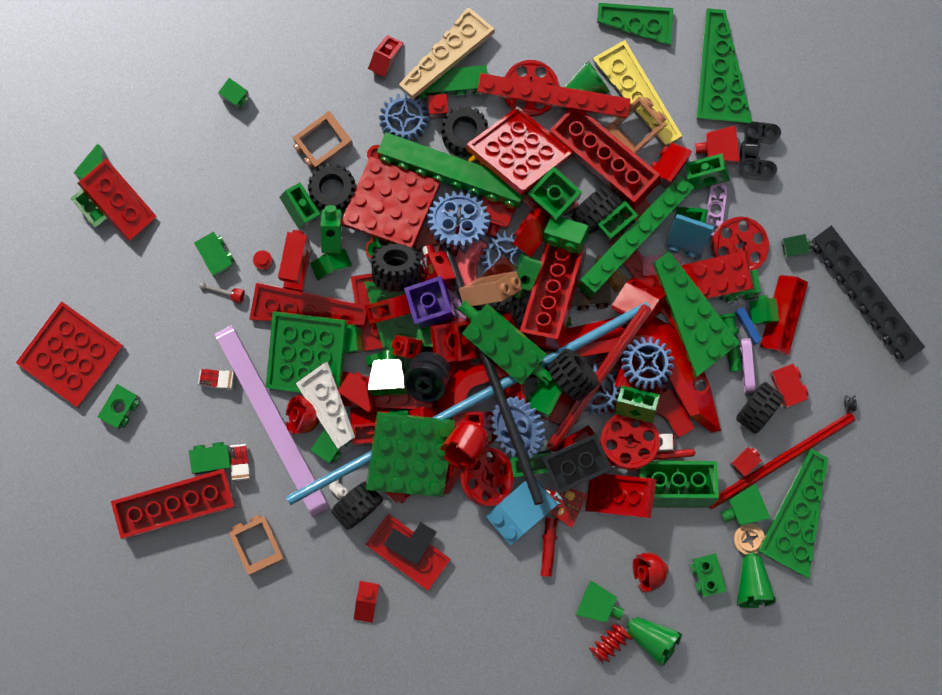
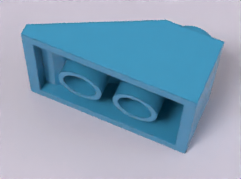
[665,214,714,259]
[485,479,558,545]

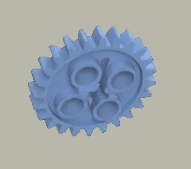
[427,191,490,250]
[491,397,546,458]

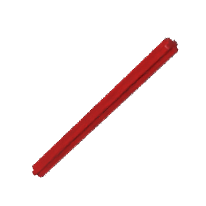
[546,304,652,452]
[708,412,855,510]

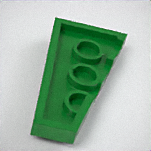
[597,3,674,46]

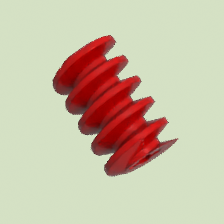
[589,624,632,665]

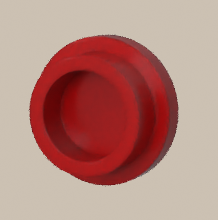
[253,250,272,269]

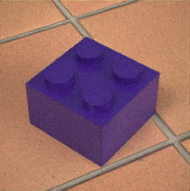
[404,276,456,330]

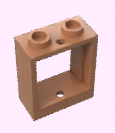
[606,97,668,154]
[293,111,353,171]
[459,271,522,306]
[229,515,285,576]

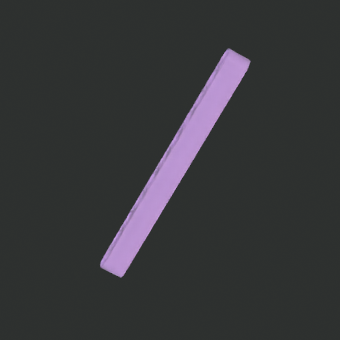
[215,325,330,517]

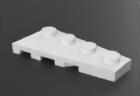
[296,362,355,448]

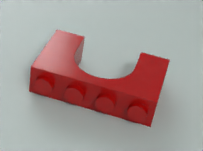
[278,230,312,292]
[610,388,695,464]

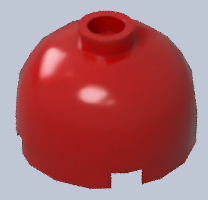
[286,395,320,434]
[633,553,668,593]

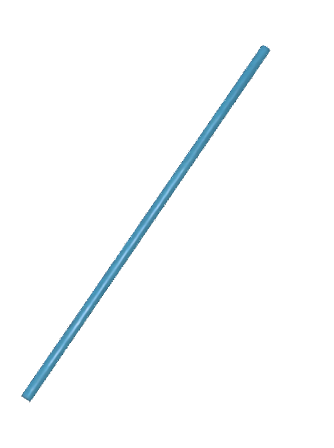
[286,301,650,505]

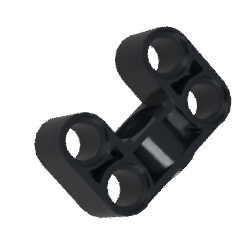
[739,122,781,181]

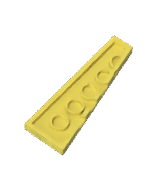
[592,40,682,146]

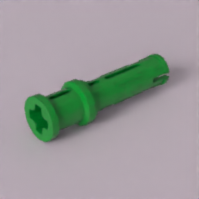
[719,313,742,372]

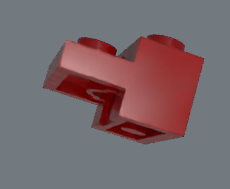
[430,317,476,362]

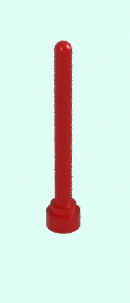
[608,449,696,466]

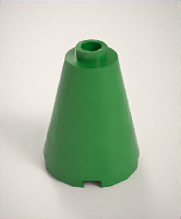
[561,61,610,110]
[737,553,776,608]
[626,617,683,667]

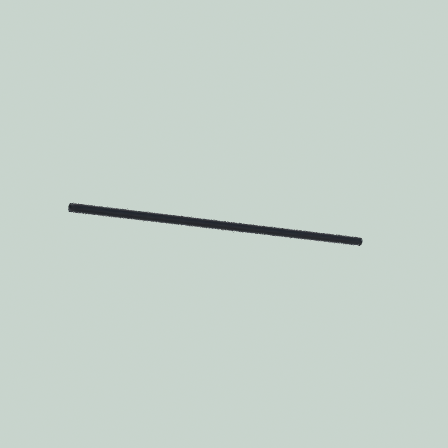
[428,201,544,505]

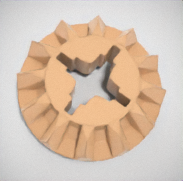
[734,524,765,554]

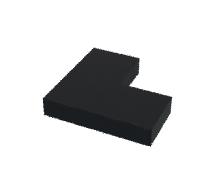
[384,522,437,565]

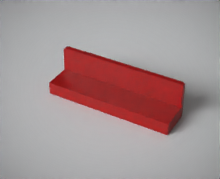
[760,275,808,355]

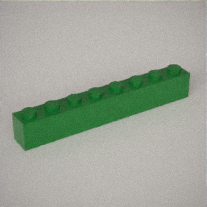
[377,132,527,209]
[577,175,694,299]

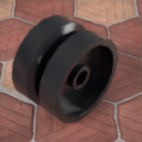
[404,352,451,402]

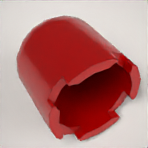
[440,420,489,471]

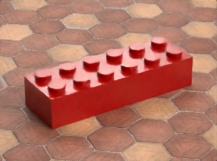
[550,109,661,209]
[520,243,586,351]
[111,469,236,540]

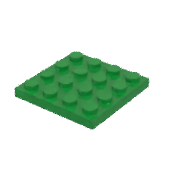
[266,311,348,395]
[365,412,455,497]

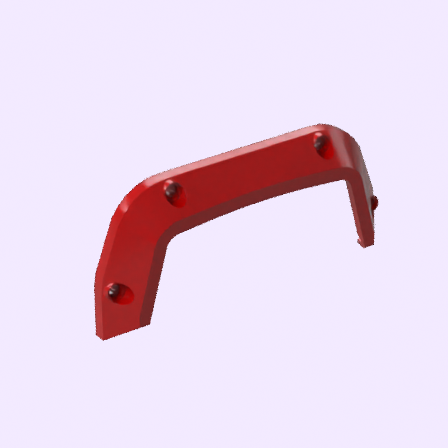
[433,317,721,496]

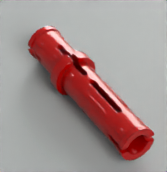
[540,518,558,577]

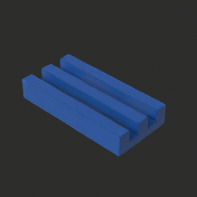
[734,307,761,346]

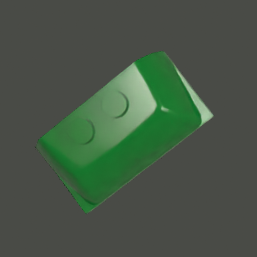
[639,461,719,508]

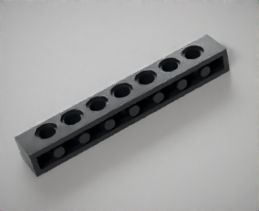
[811,225,925,363]

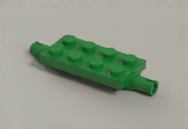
[457,300,553,386]

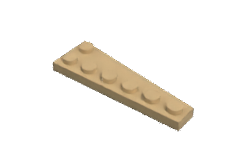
[399,7,495,100]

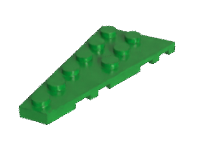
[696,8,753,125]
[653,251,740,378]
[364,282,418,374]
[757,449,828,579]

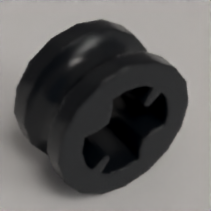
[844,395,857,413]

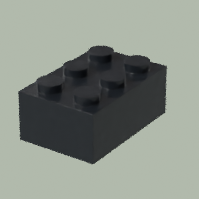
[542,434,612,494]

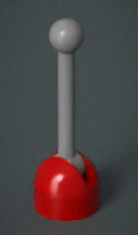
[199,282,245,304]

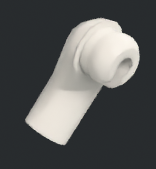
[329,472,348,499]

